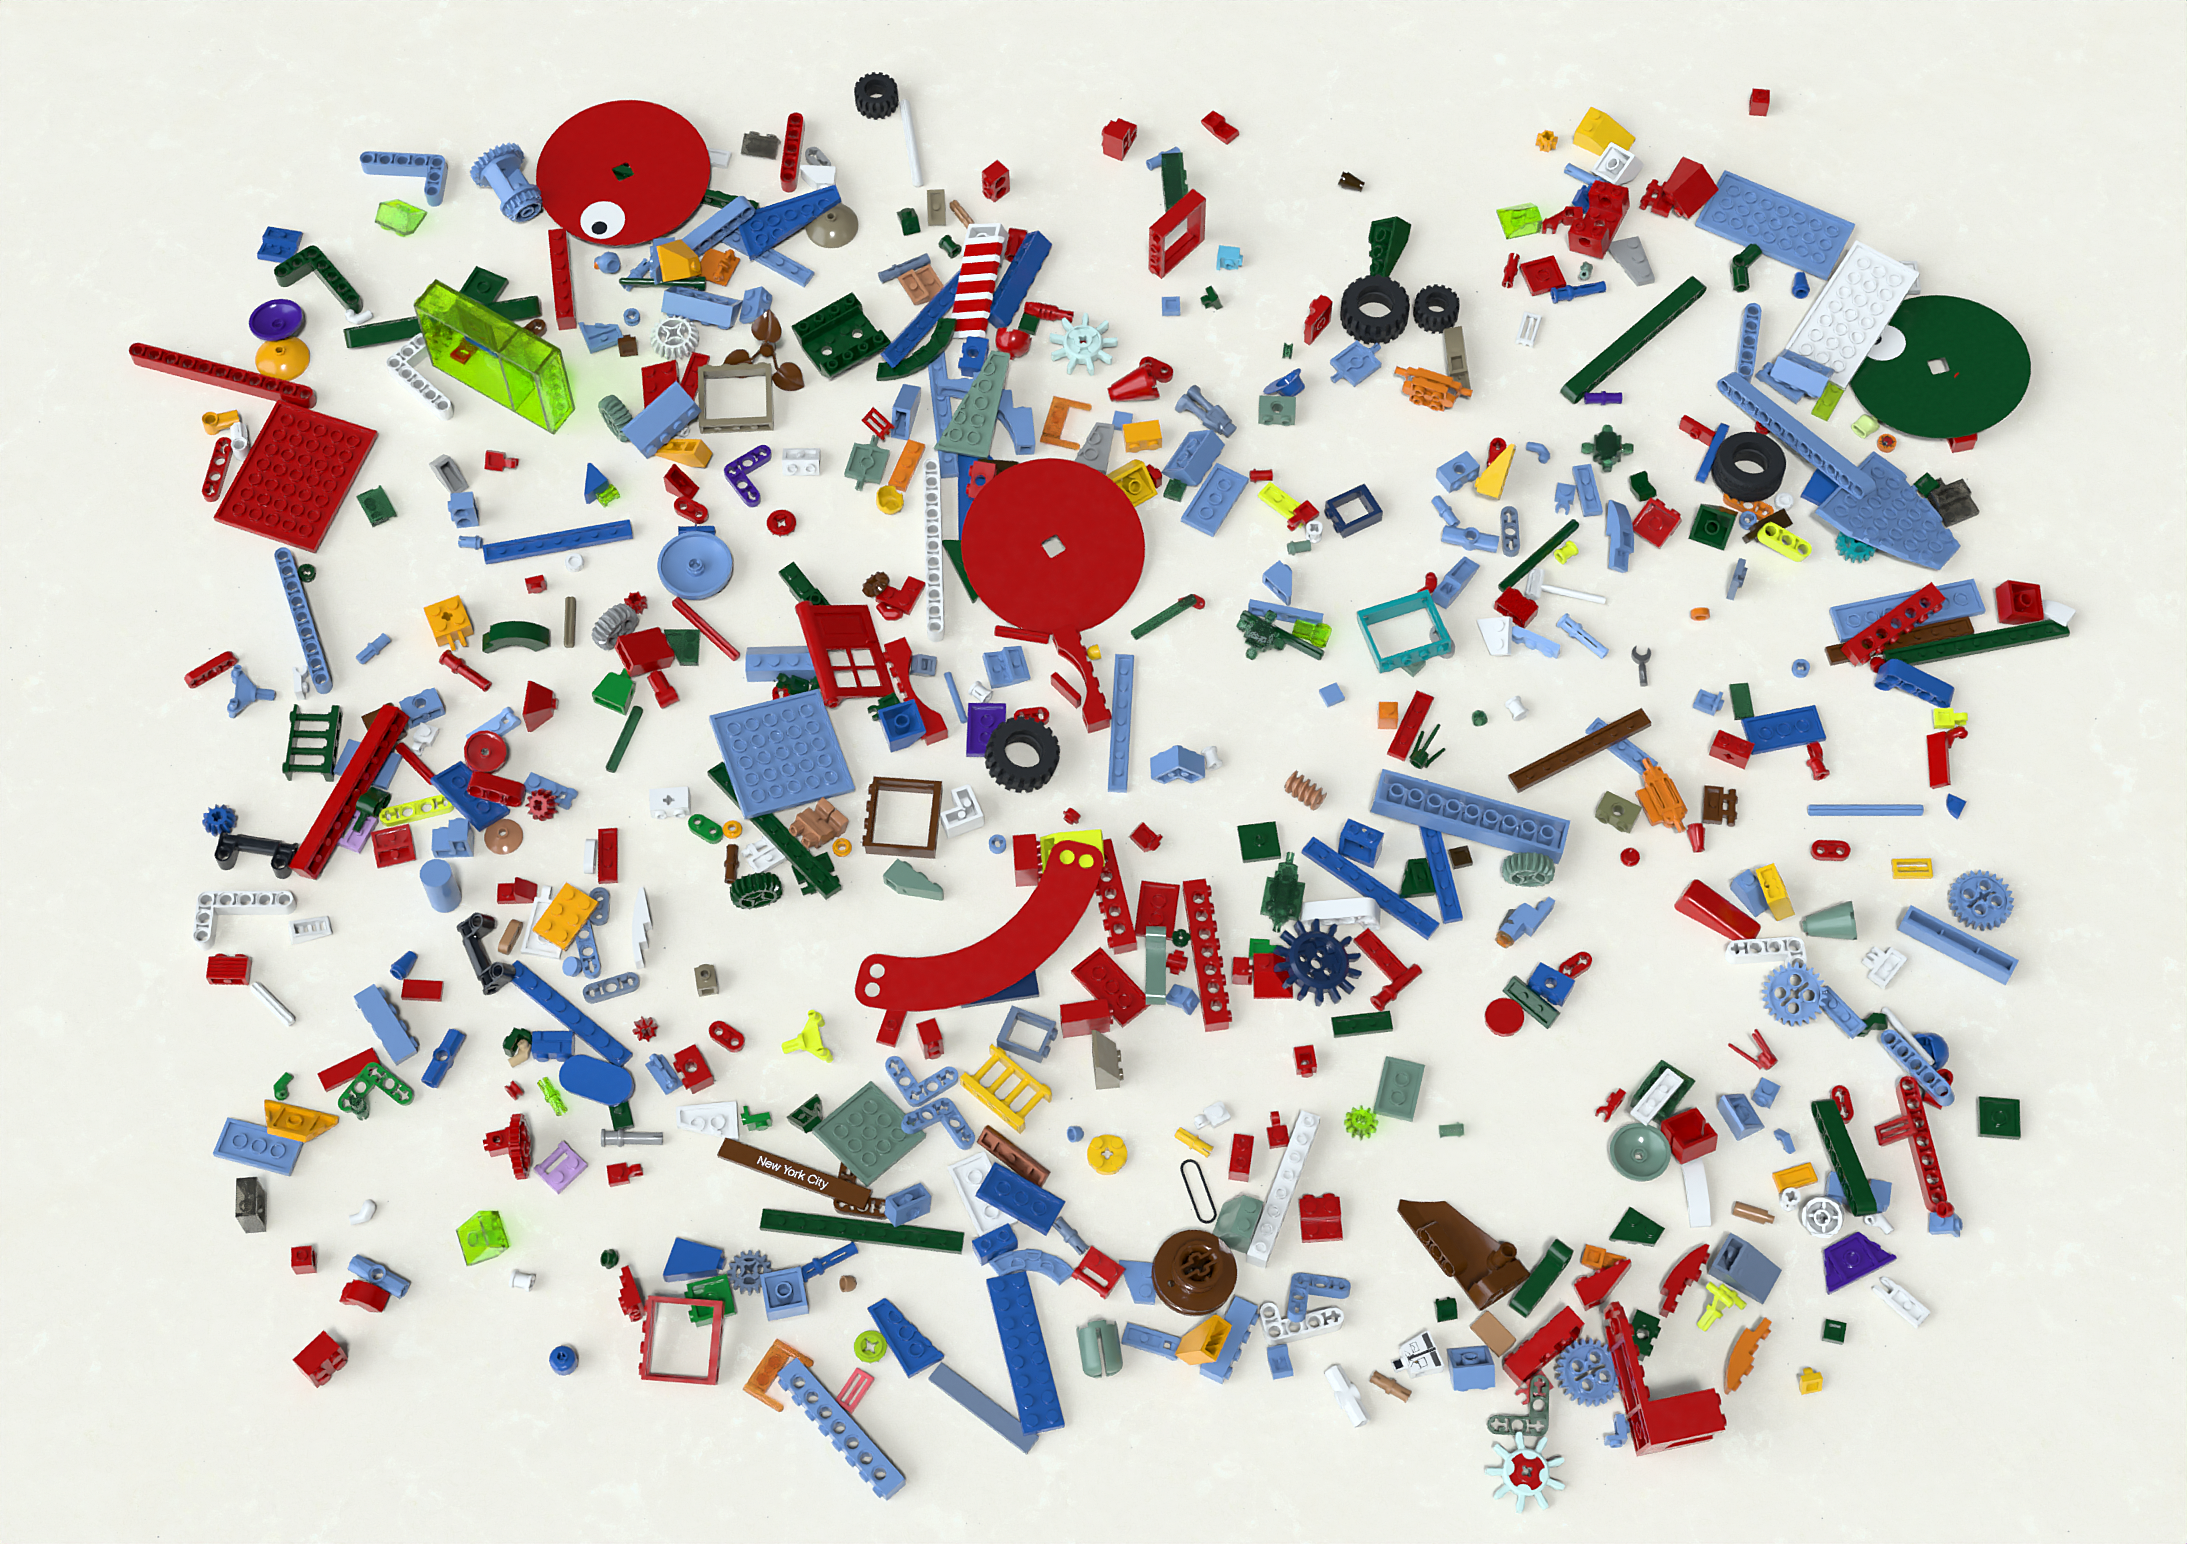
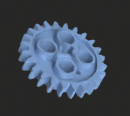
[1948,870,2014,931]
[1762,962,1827,1027]
[1555,1338,1619,1407]

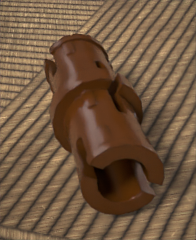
[724,844,739,884]

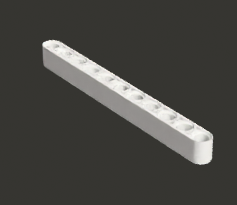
[923,458,944,642]

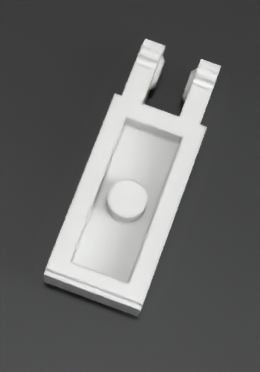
[1872,1276,1931,1329]

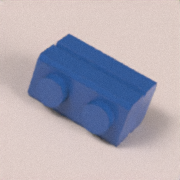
[531,1031,575,1062]

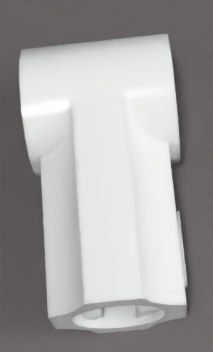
[230,422,250,461]

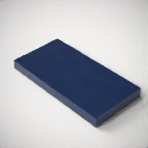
[961,970,1039,1008]

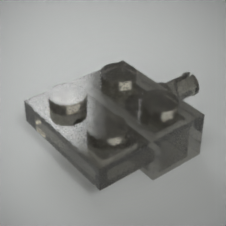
[1928,477,1980,528]

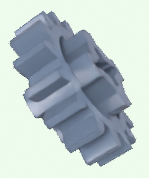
[727,1250,772,1296]

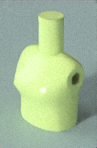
[1851,414,1880,438]

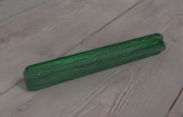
[1131,594,1197,640]
[606,705,643,773]

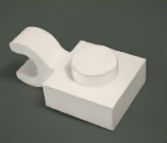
[292,665,308,701]
[412,723,439,756]
[1194,1101,1231,1130]

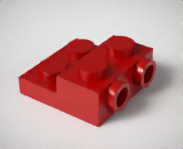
[1304,295,1333,346]
[1632,498,1682,549]
[1298,1193,1343,1243]
[618,1265,646,1322]

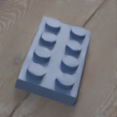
[1181,463,1249,537]
[213,1117,303,1176]

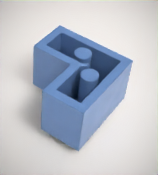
[1150,745,1205,784]
[431,818,474,858]

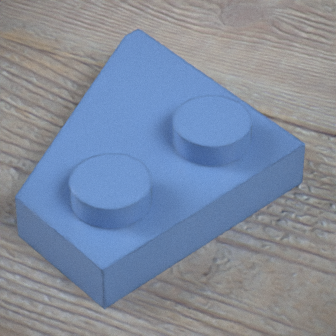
[578,322,623,354]
[1119,1260,1156,1305]

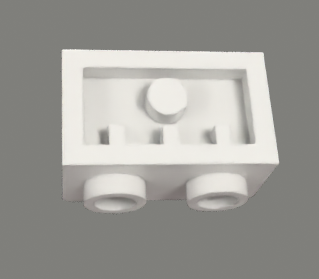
[782,448,820,476]

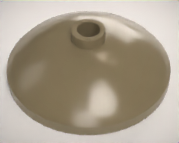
[805,203,858,248]

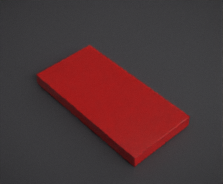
[1071,947,1150,1028]

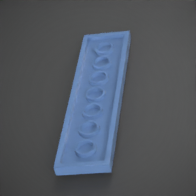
[1829,579,1986,643]

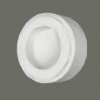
[1774,492,1794,511]
[565,553,584,572]

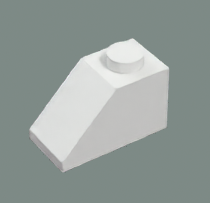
[800,165,837,191]

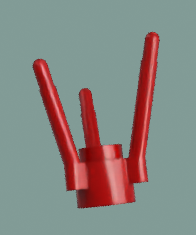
[1728,1029,1778,1071]

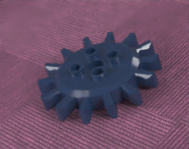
[1273,918,1362,1007]

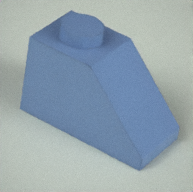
[1262,560,1292,606]
[1730,869,1770,918]

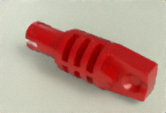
[1024,302,1074,323]

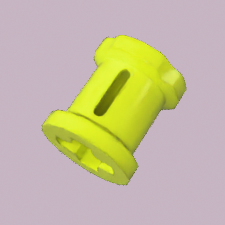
[1554,540,1579,565]

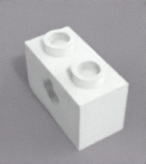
[649,786,690,819]

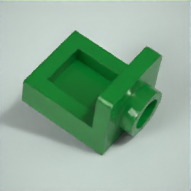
[741,1106,772,1131]

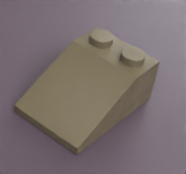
[1092,1030,1123,1090]

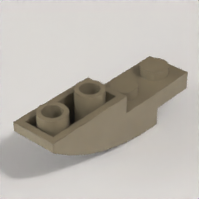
[1444,326,1471,395]

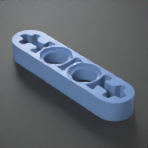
[575,919,601,979]

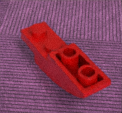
[1659,1244,1710,1318]

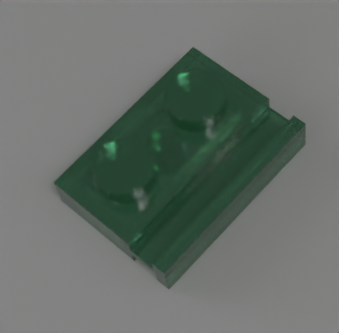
[356,485,397,527]

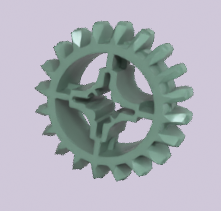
[598,394,633,442]
[1502,851,1555,888]

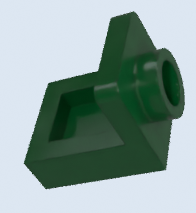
[896,208,921,236]
[1629,471,1657,502]
[502,1027,532,1057]

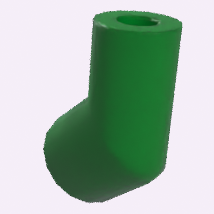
[273,1072,293,1101]

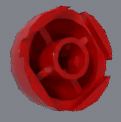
[995,328,1032,360]

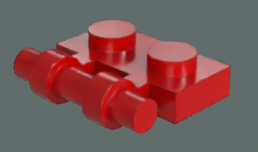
[1639,179,1673,218]

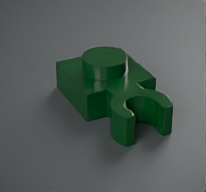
[776,673,809,695]
[867,692,901,721]

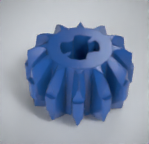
[202,804,236,837]

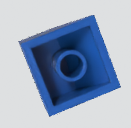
[878,699,926,753]

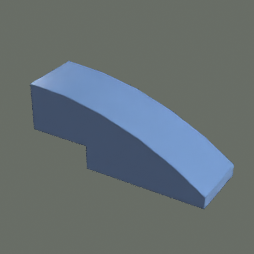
[1432,556,1480,609]

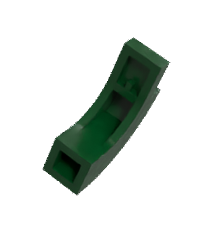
[482,621,549,654]

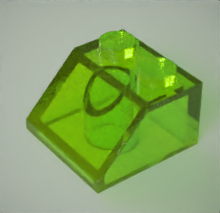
[375,199,427,237]
[456,1211,509,1266]

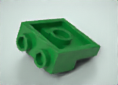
[684,1274,736,1327]

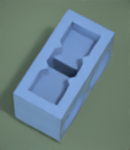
[448,491,479,528]

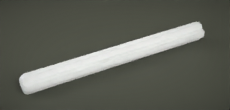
[899,99,923,188]

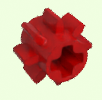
[624,591,648,614]
[1166,949,1188,975]
[632,1016,658,1042]

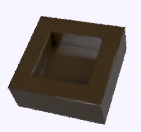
[1448,845,1473,870]

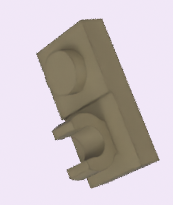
[927,189,946,226]

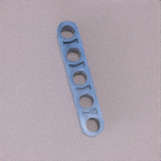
[681,196,755,256]
[1736,303,1762,383]
[1880,1029,1955,1106]

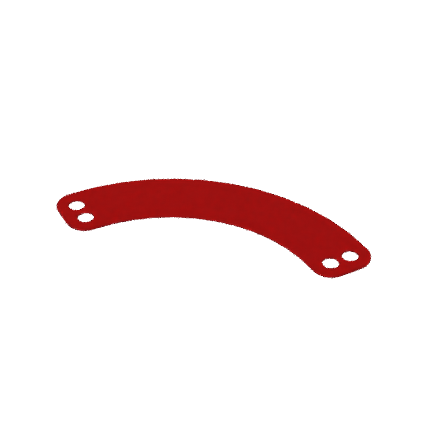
[855,840,1104,1012]

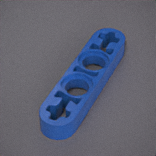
[1696,423,1730,484]

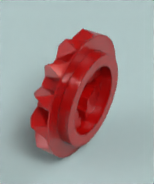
[767,510,796,537]

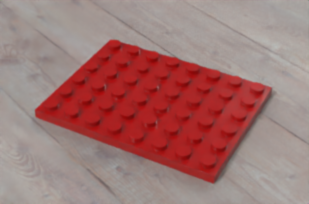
[213,400,378,554]

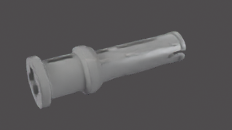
[601,1129,663,1147]

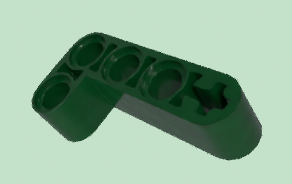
[1509,1238,1574,1319]

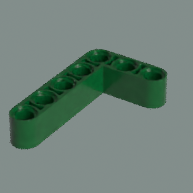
[274,245,363,314]

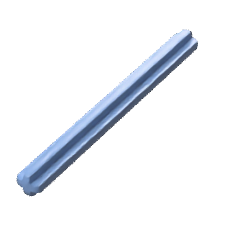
[1808,804,1924,816]

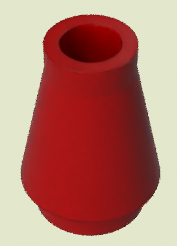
[1686,823,1706,853]

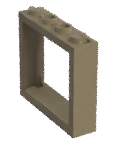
[698,362,774,434]

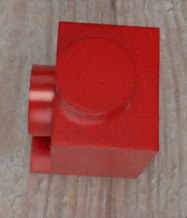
[1232,957,1253,985]
[1293,1045,1317,1078]
[483,1127,510,1157]

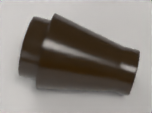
[1338,171,1365,192]

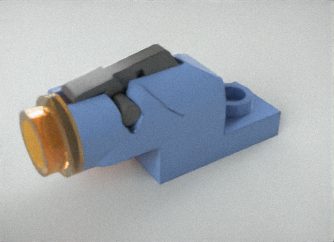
[1495,897,1555,948]

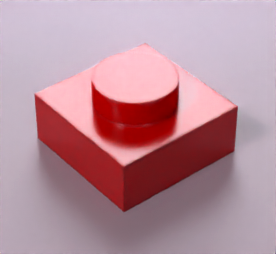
[1146,464,1162,489]
[525,575,547,594]

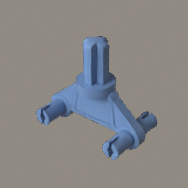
[227,664,275,718]

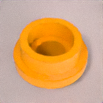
[723,820,742,839]
[832,838,852,857]

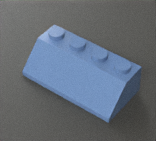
[661,286,743,329]
[621,381,702,459]
[745,646,816,682]

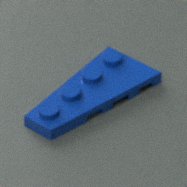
[867,1298,944,1379]

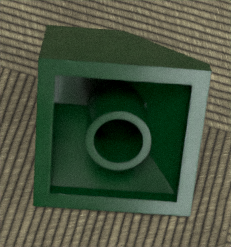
[1688,504,1738,551]

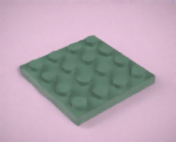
[812,1081,926,1187]

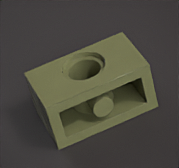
[1595,791,1642,834]

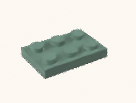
[1373,1056,1425,1122]

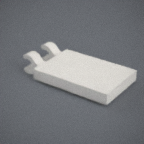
[521,885,563,960]

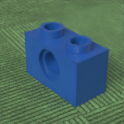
[958,336,990,377]
[1528,962,1575,1007]
[972,1223,1018,1266]

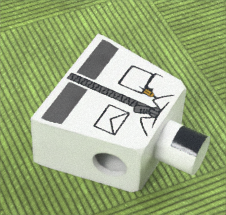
[1391,1330,1445,1378]

